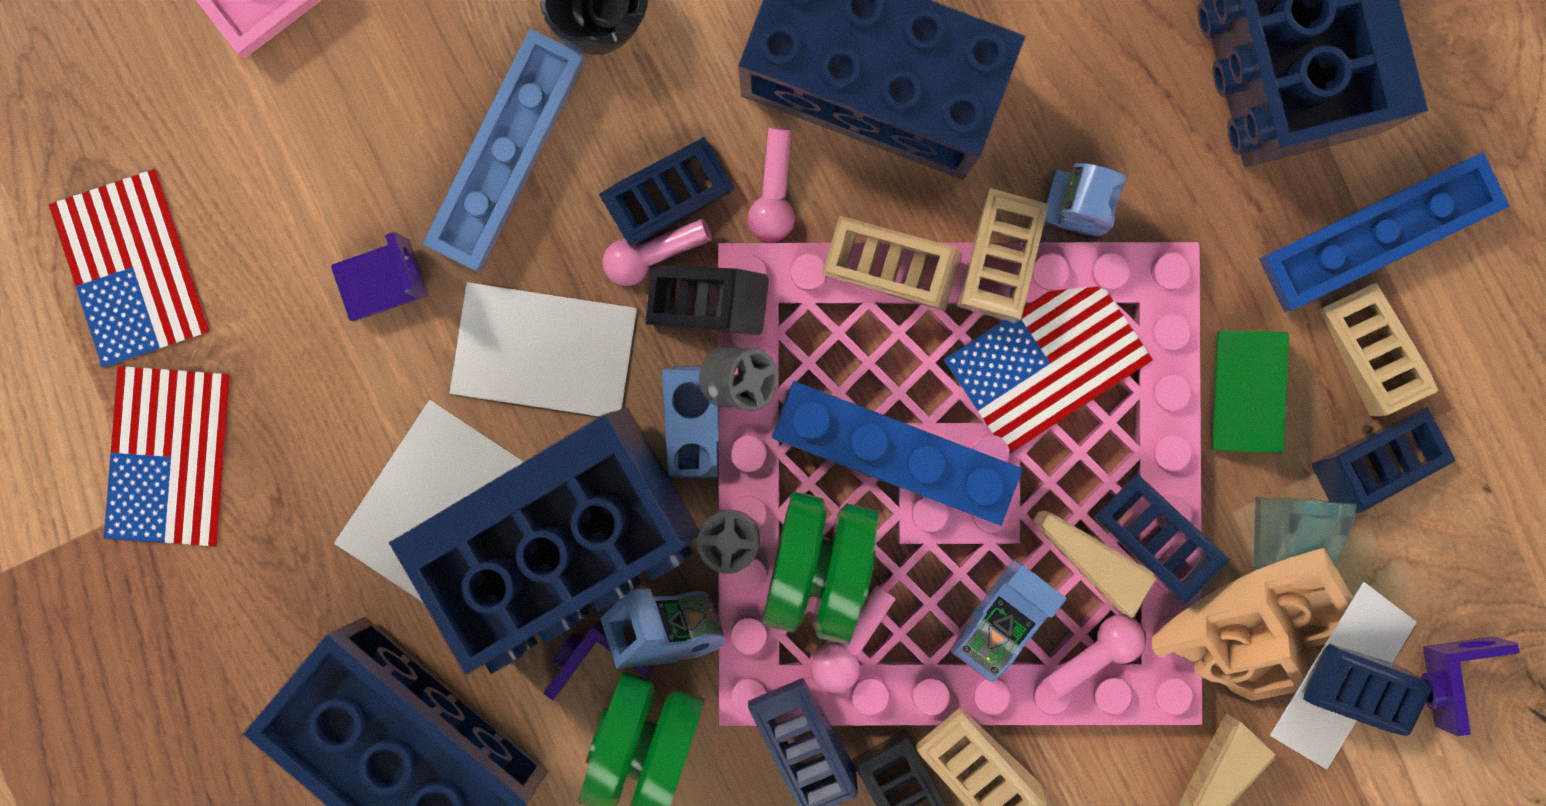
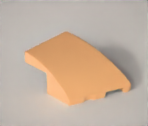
[1152,548,1353,701]

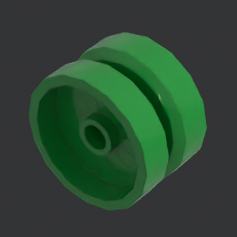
[762,491,879,645]
[578,672,705,806]

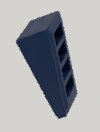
[599,137,735,248]
[1312,407,1456,516]
[1094,473,1230,605]
[1303,643,1432,736]
[748,678,858,806]

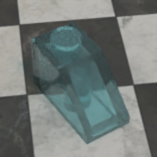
[1253,496,1356,569]

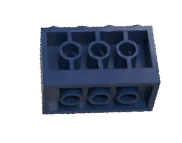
[738,0,1026,180]
[1197,0,1428,168]
[388,408,700,675]
[242,617,548,806]

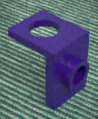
[331,232,429,322]
[543,620,654,701]
[1421,636,1520,736]

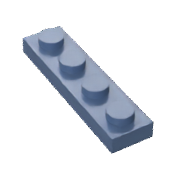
[422,28,587,273]

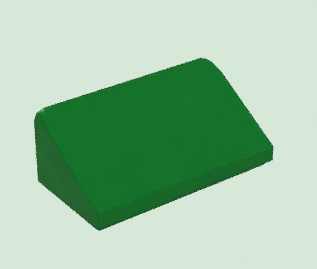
[1211,331,1289,454]

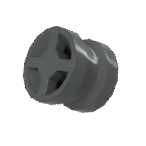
[699,346,778,411]
[697,509,760,574]

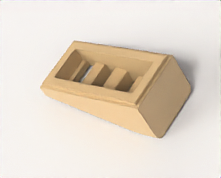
[956,188,1049,323]
[822,216,962,311]
[1319,282,1439,416]
[1033,510,1156,618]
[916,707,1047,806]
[1178,714,1276,806]

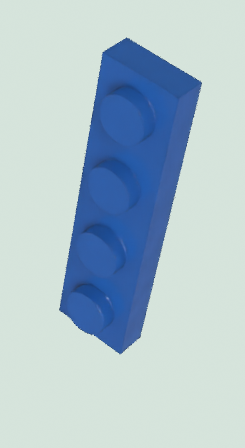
[1259,152,1510,312]
[771,381,1023,526]

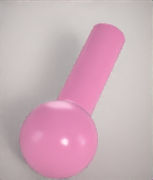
[748,127,795,242]
[603,219,712,286]
[811,585,896,693]
[1043,615,1146,700]

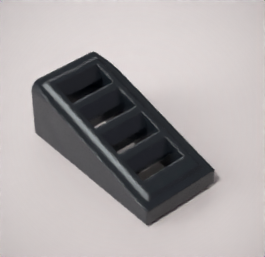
[645,265,769,335]
[852,730,946,806]

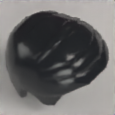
[540,0,648,55]

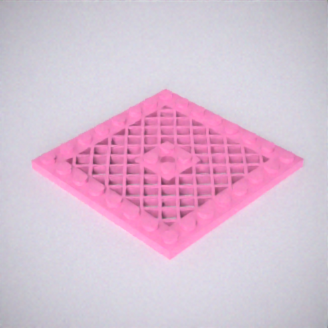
[718,242,1202,726]

